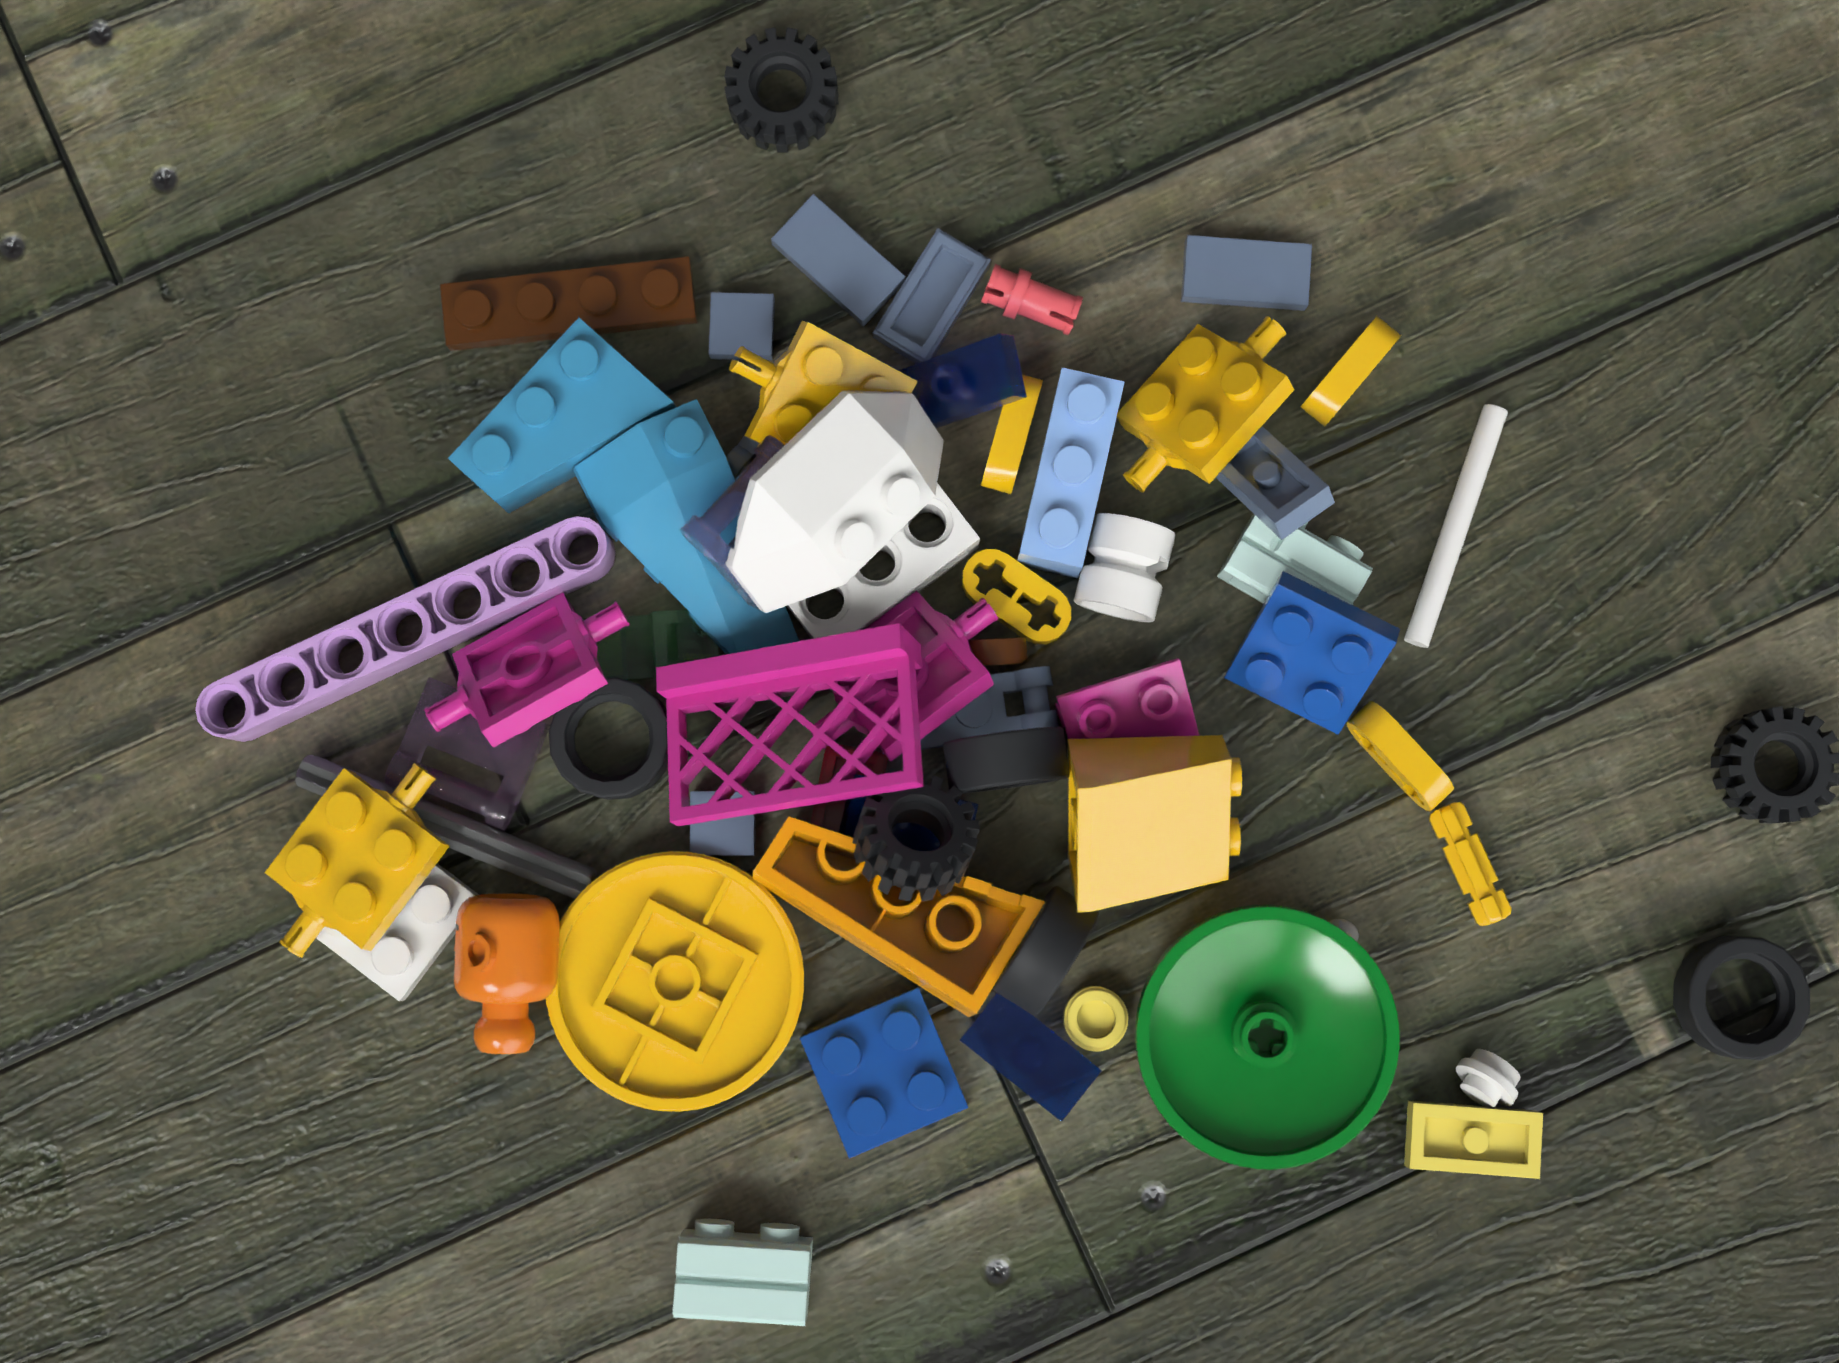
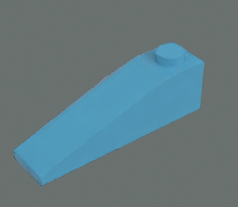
[573,399,799,655]

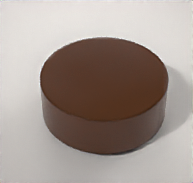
[968,637,1027,665]

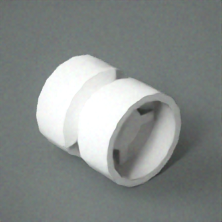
[1074,513,1176,622]

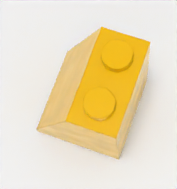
[1068,735,1242,912]

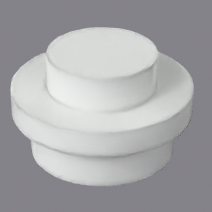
[1455,1049,1521,1108]

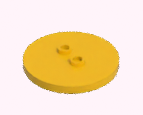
[546,851,804,1112]

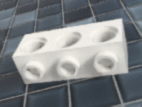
[787,483,980,639]

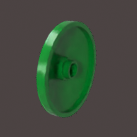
[1135,905,1400,1169]

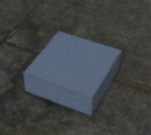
[709,292,775,361]
[690,791,756,856]

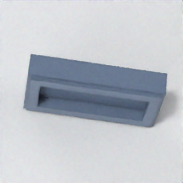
[771,194,905,327]
[873,228,991,369]
[1181,235,1312,311]

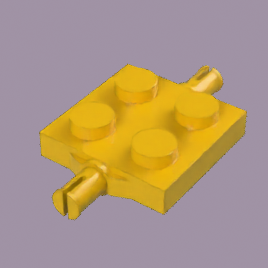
[1117,316,1294,493]
[729,321,918,452]
[264,763,450,958]

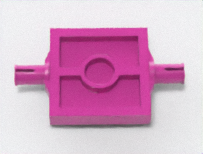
[809,590,998,761]
[424,592,630,748]

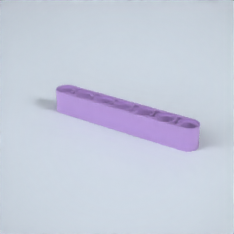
[195,516,616,742]

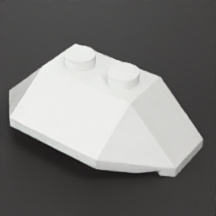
[726,391,944,613]

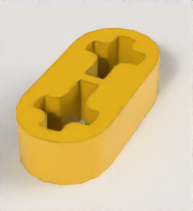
[1301,316,1401,427]
[981,372,1043,494]
[962,549,1071,645]
[1346,701,1454,812]

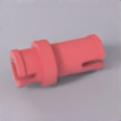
[981,264,1083,335]

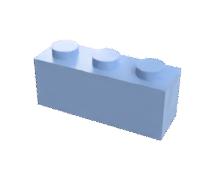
[1017,367,1124,578]

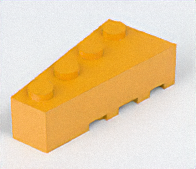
[753,816,1045,1017]

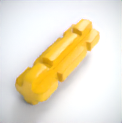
[1429,802,1512,926]

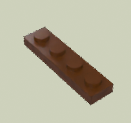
[440,257,698,351]

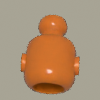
[454,894,560,1054]

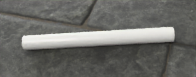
[1404,404,1508,648]

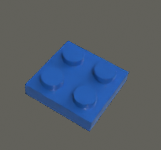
[1224,571,1400,734]
[800,987,968,1158]

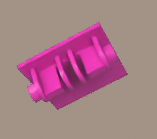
[1055,658,1199,739]

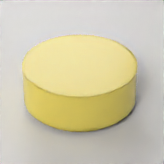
[1063,986,1128,1052]

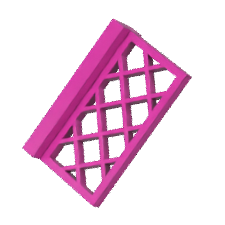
[656,623,924,826]

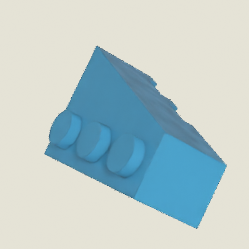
[448,318,676,514]

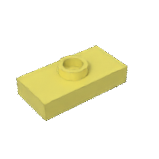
[1404,1101,1543,1179]

